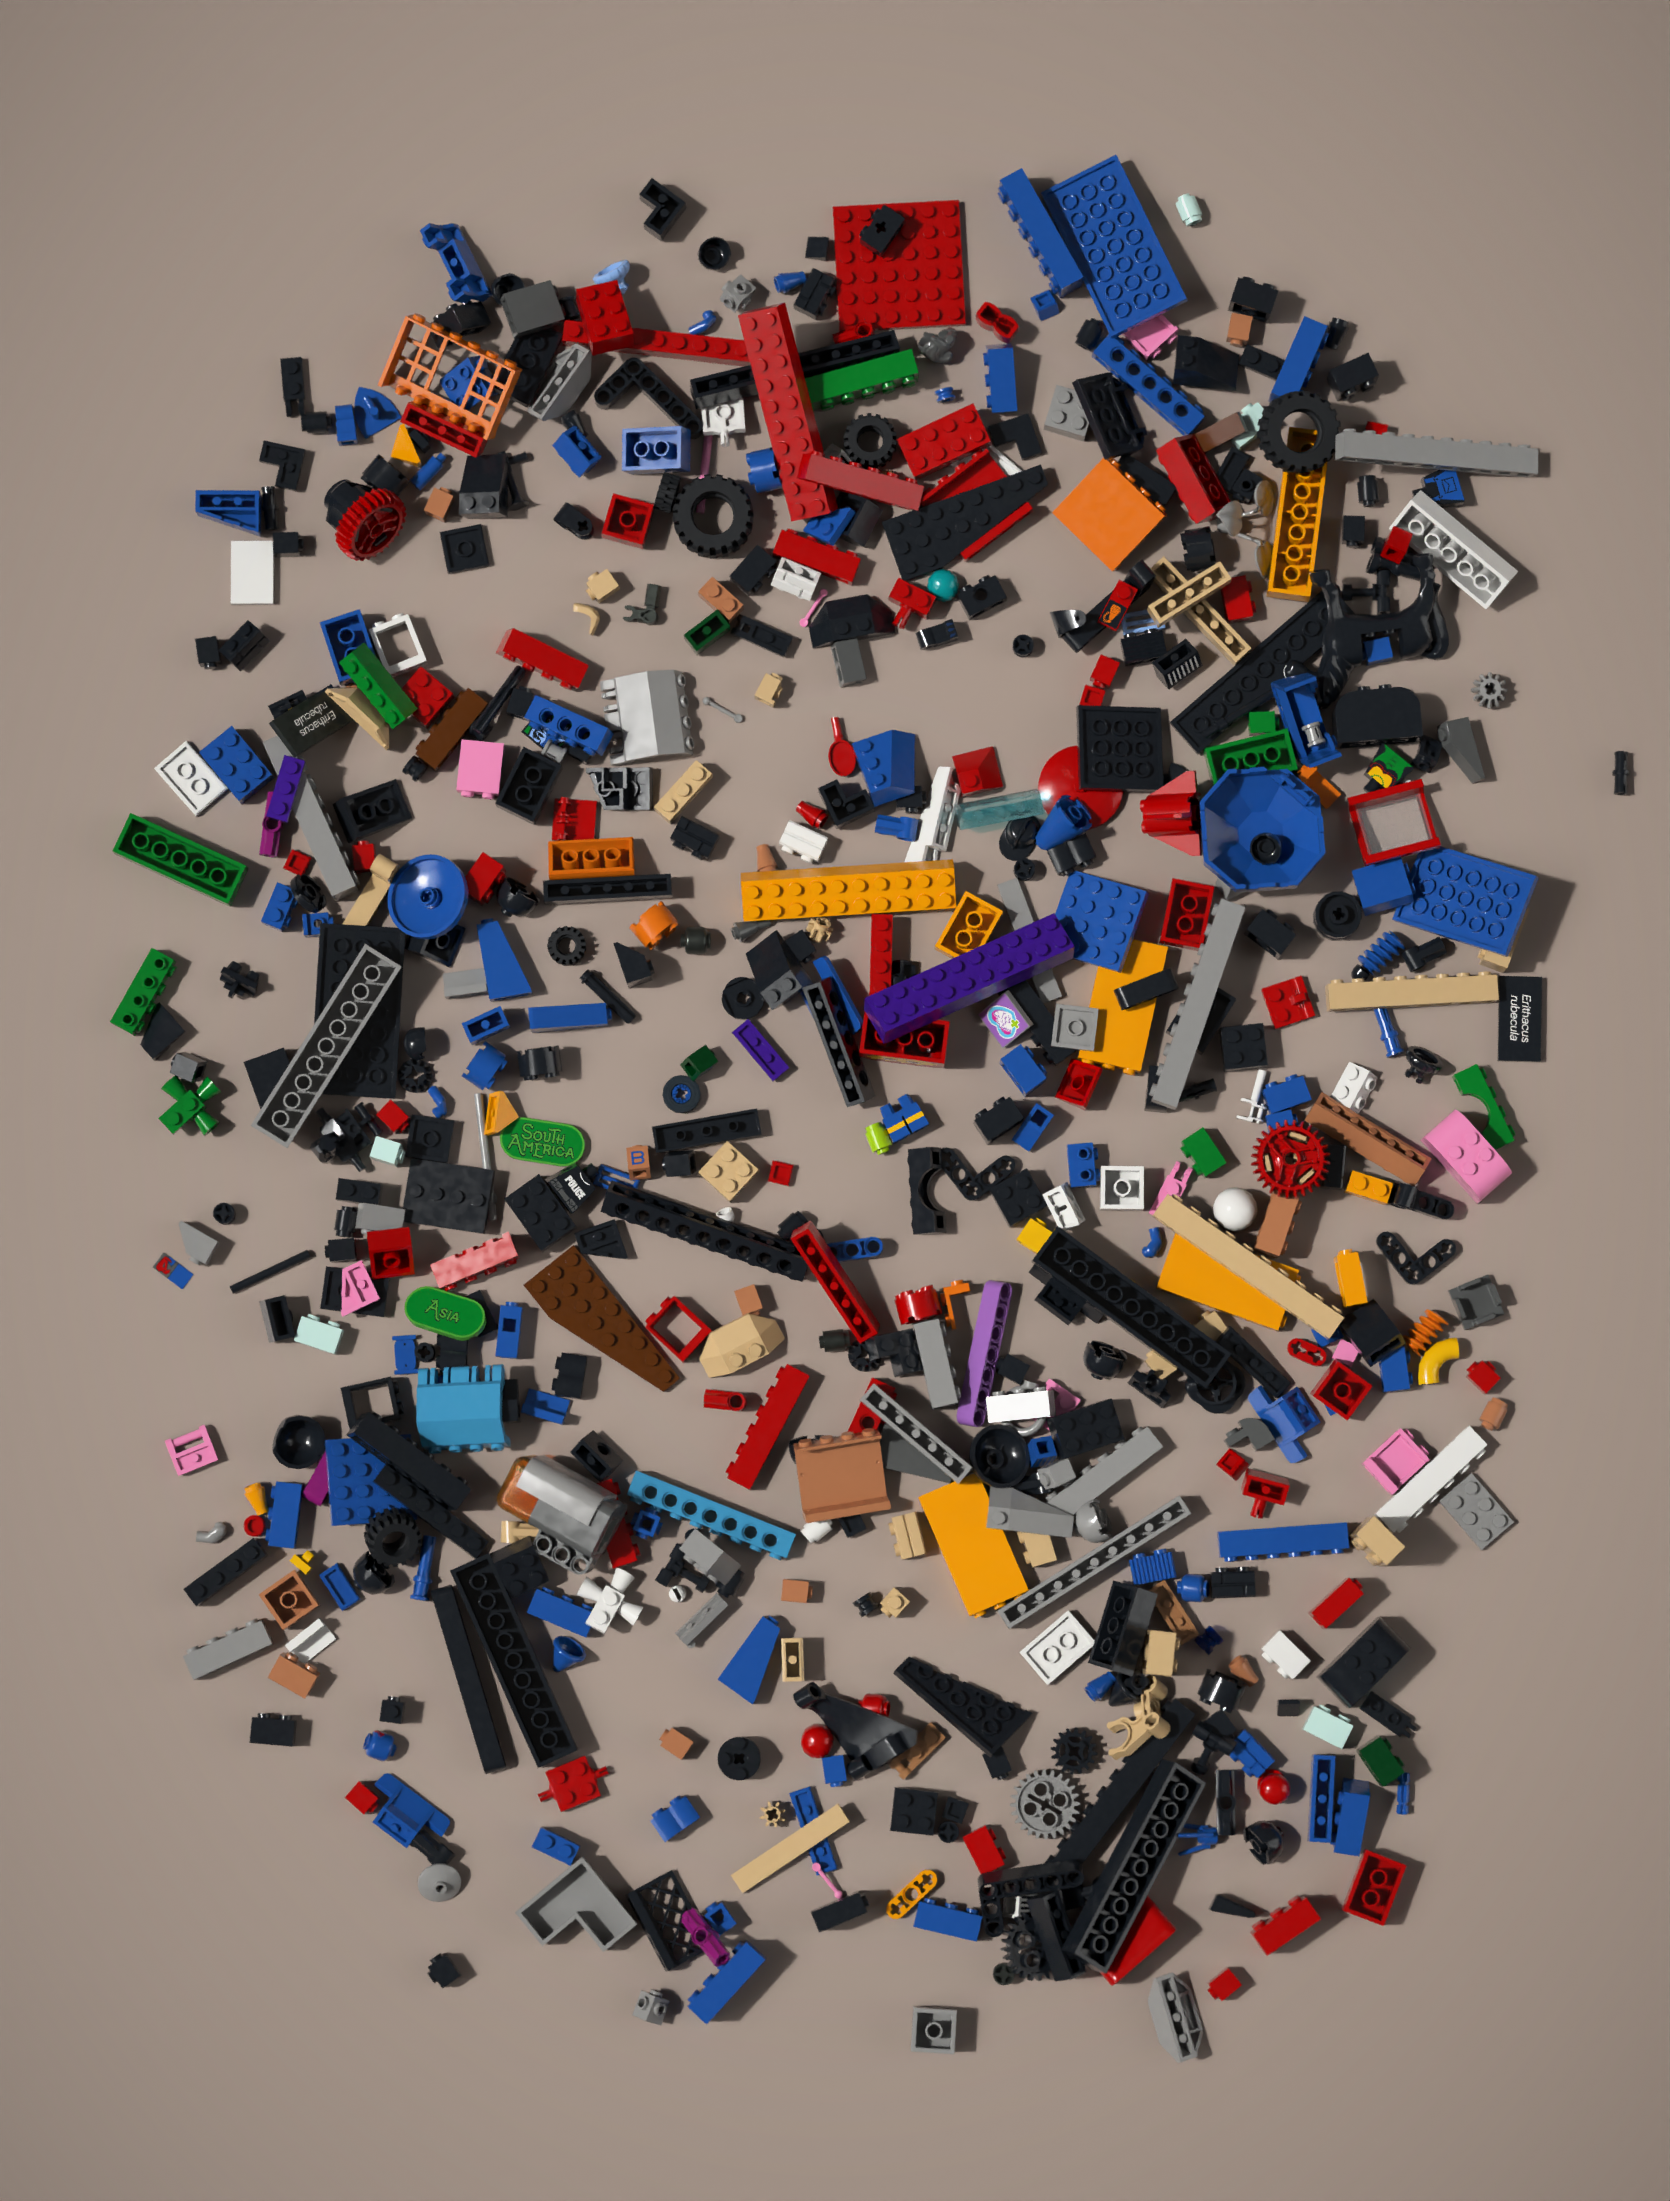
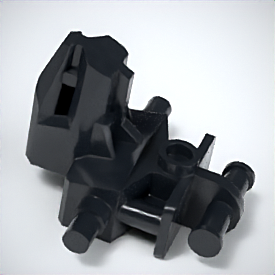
[310,1102,384,1172]

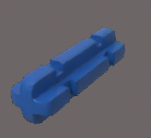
[1396,1772,1410,1815]

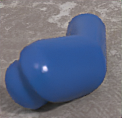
[688,310,716,335]
[1142,1227,1163,1258]

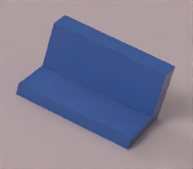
[521,1388,570,1425]

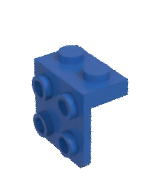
[440,356,499,410]

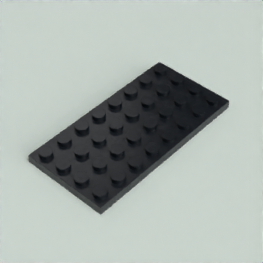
[314,923,405,1099]

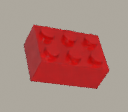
[576,280,634,355]
[1159,878,1215,951]
[1341,1849,1407,1926]
[1250,1895,1321,1956]

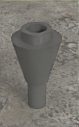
[731,920,771,943]

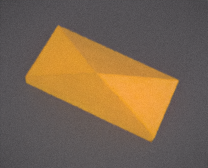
[391,424,422,467]
[484,1091,519,1136]

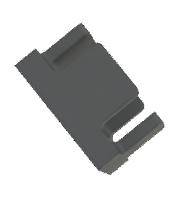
[1448,1275,1504,1330]

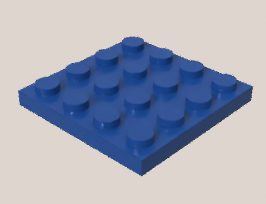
[1055,870,1149,973]
[325,1434,417,1526]

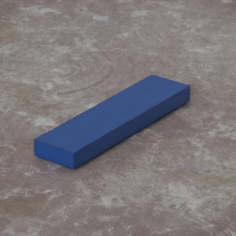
[789,1786,837,1875]

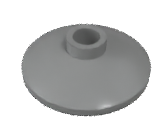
[418,1863,461,1902]

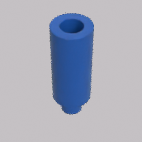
[410,453,447,491]

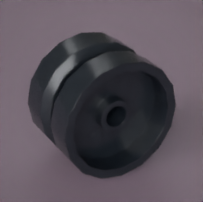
[1313,891,1362,941]

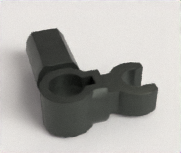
[623,584,662,625]

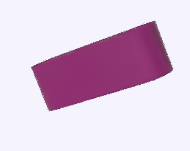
[301,1451,329,1507]

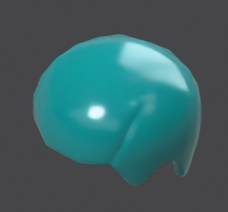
[927,569,959,602]

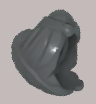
[918,327,957,363]

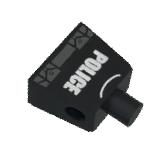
[545,1163,599,1214]

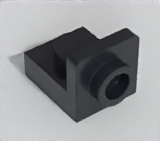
[1411,735,1442,773]

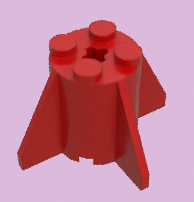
[1140,770,1202,856]

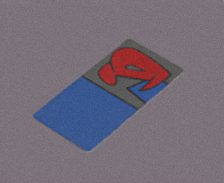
[153,1253,193,1289]

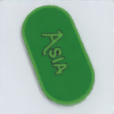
[404,1286,486,1341]

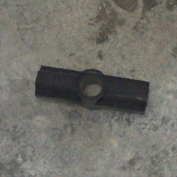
[1215,1770,1236,1836]

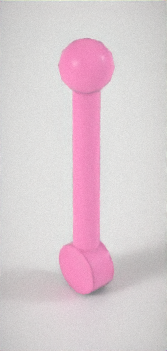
[800,589,828,627]
[812,1862,843,1899]

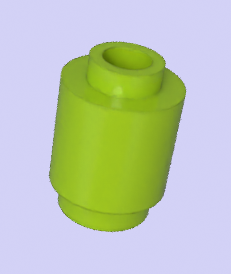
[865,1122,892,1155]

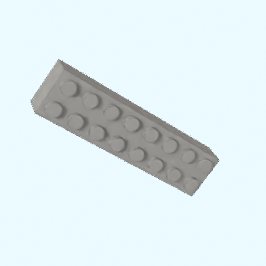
[263,735,360,901]

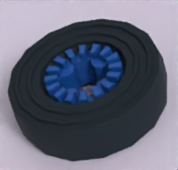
[662,1075,701,1114]

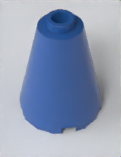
[1035,795,1092,851]

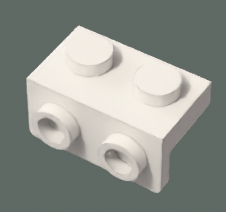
[1331,1062,1377,1114]

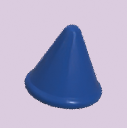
[553,1636,586,1672]

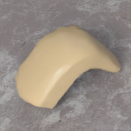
[573,603,600,635]

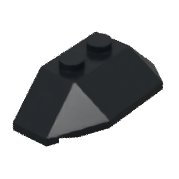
[809,594,896,649]

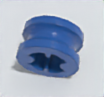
[935,387,956,403]

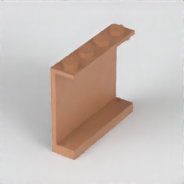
[793,1428,891,1523]

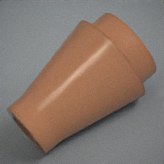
[756,844,778,872]
[1228,1655,1259,1687]

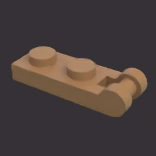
[888,1722,946,1780]

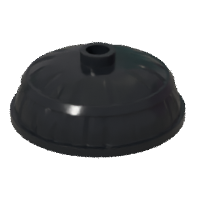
[969,1424,1030,1488]

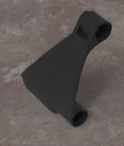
[793,1682,918,1780]

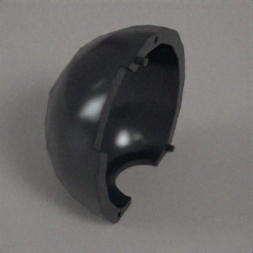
[272,1415,326,1469]

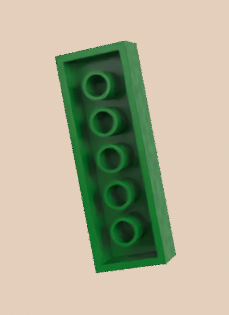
[805,349,919,411]
[113,813,248,907]

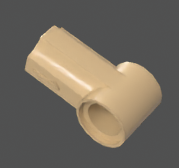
[501,1521,543,1543]

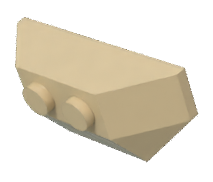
[325,687,389,751]
[699,1313,785,1378]

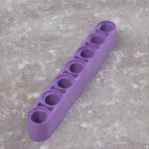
[957,1280,1012,1427]

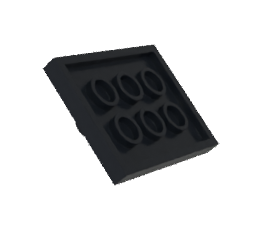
[403,1158,495,1234]

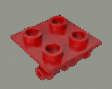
[552,797,597,841]

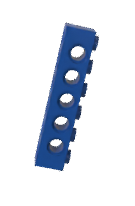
[1092,334,1205,436]

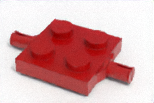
[538,1756,609,1812]

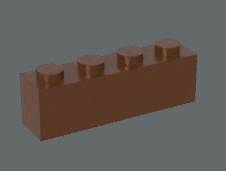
[415,688,488,772]

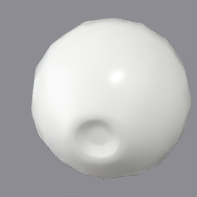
[1213,1187,1257,1232]

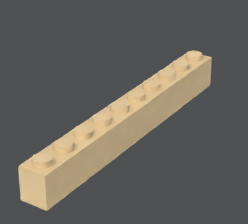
[1152,1194,1344,1340]

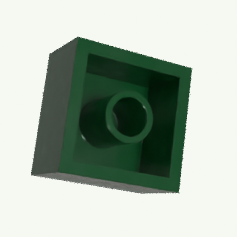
[1355,1736,1405,1787]

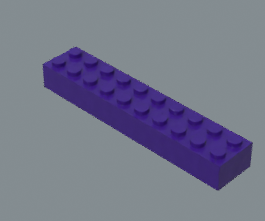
[864,913,1075,1044]

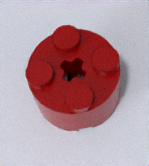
[894,1285,942,1325]

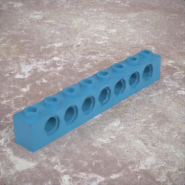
[627,1471,796,1561]

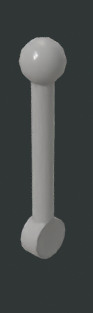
[703,697,742,723]

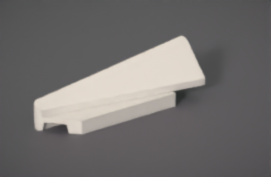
[905,767,961,862]

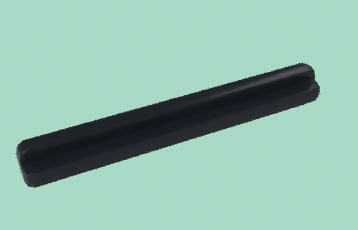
[472,665,526,734]

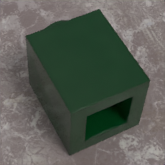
[680,1045,719,1081]

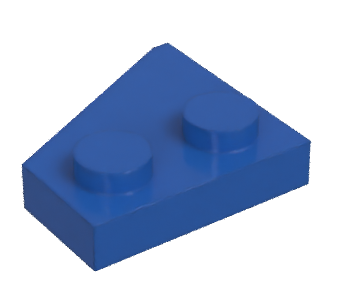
[803,508,856,546]

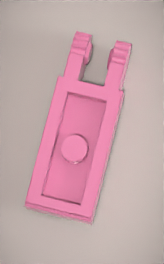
[1148,1161,1193,1215]

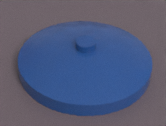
[387,854,468,940]

